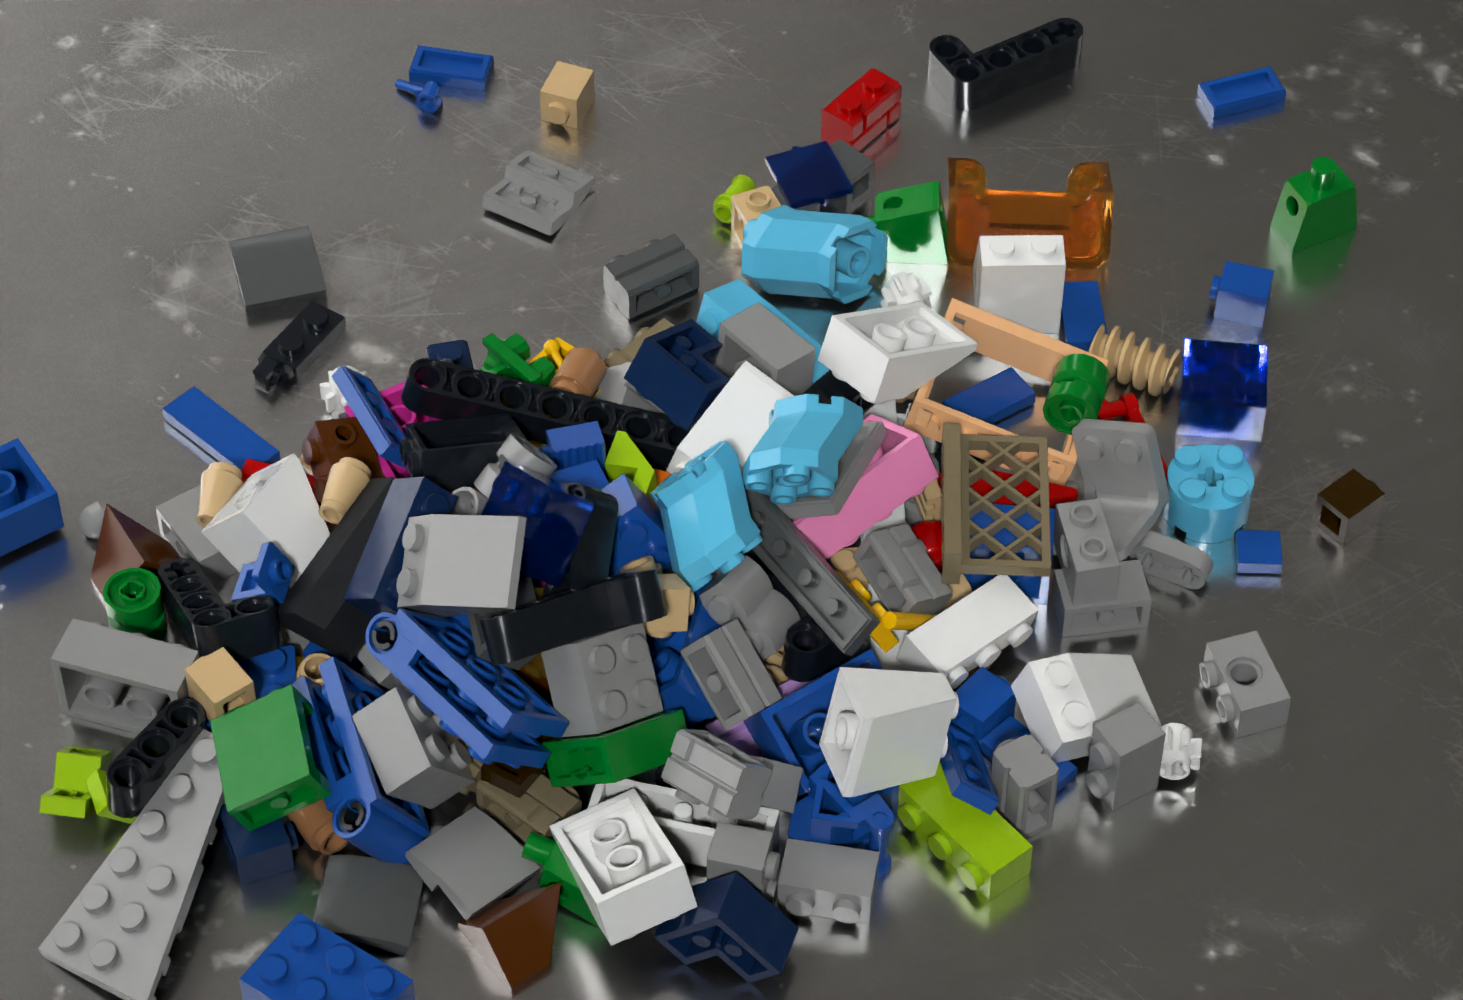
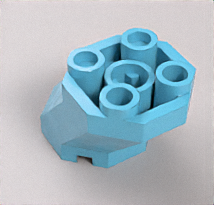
[741,205,888,304]
[743,394,863,505]
[650,441,763,592]

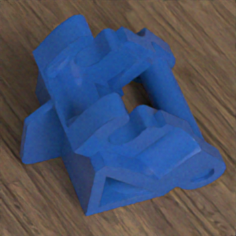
[788,762,894,877]

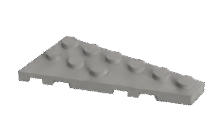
[38,729,225,1000]

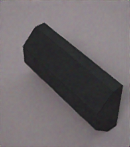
[276,477,394,663]

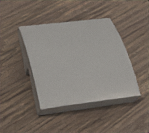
[482,149,595,236]
[405,807,540,921]

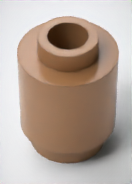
[550,348,606,397]
[287,799,348,855]

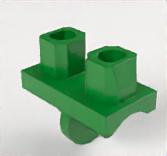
[480,333,555,387]

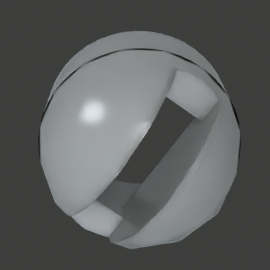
[78,501,105,539]

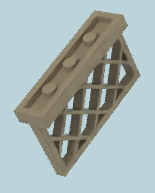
[941,423,1051,584]

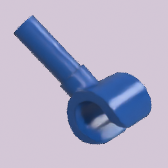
[395,79,443,113]

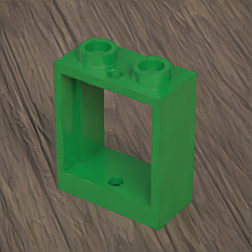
[542,709,687,787]

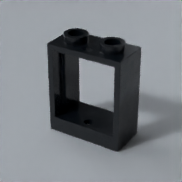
[399,413,528,491]

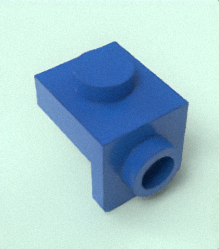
[231,542,295,604]

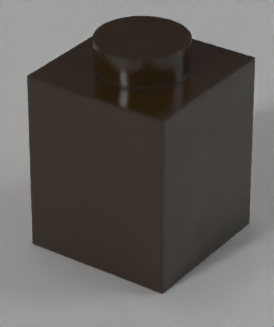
[1312,468,1385,547]

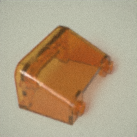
[946,157,1114,270]

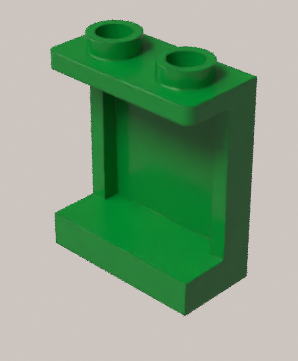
[210,684,331,832]

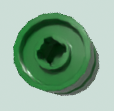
[1043,354,1111,435]
[103,568,168,641]

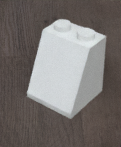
[972,235,1066,334]
[666,361,794,474]
[201,453,330,582]
[819,667,959,797]

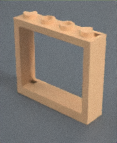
[903,298,1109,486]

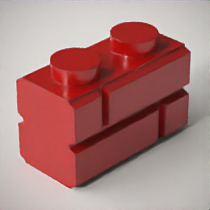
[820,68,902,151]

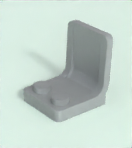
[1053,419,1170,561]

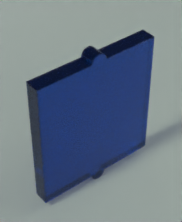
[765,141,853,209]

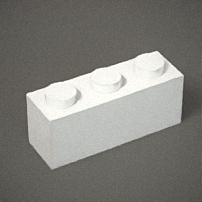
[896,575,1039,689]

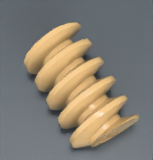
[1089,324,1182,397]

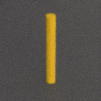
[882,611,938,631]

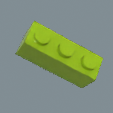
[897,761,1033,902]

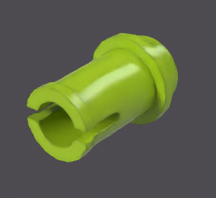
[713,174,756,224]

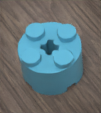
[1163,444,1254,543]

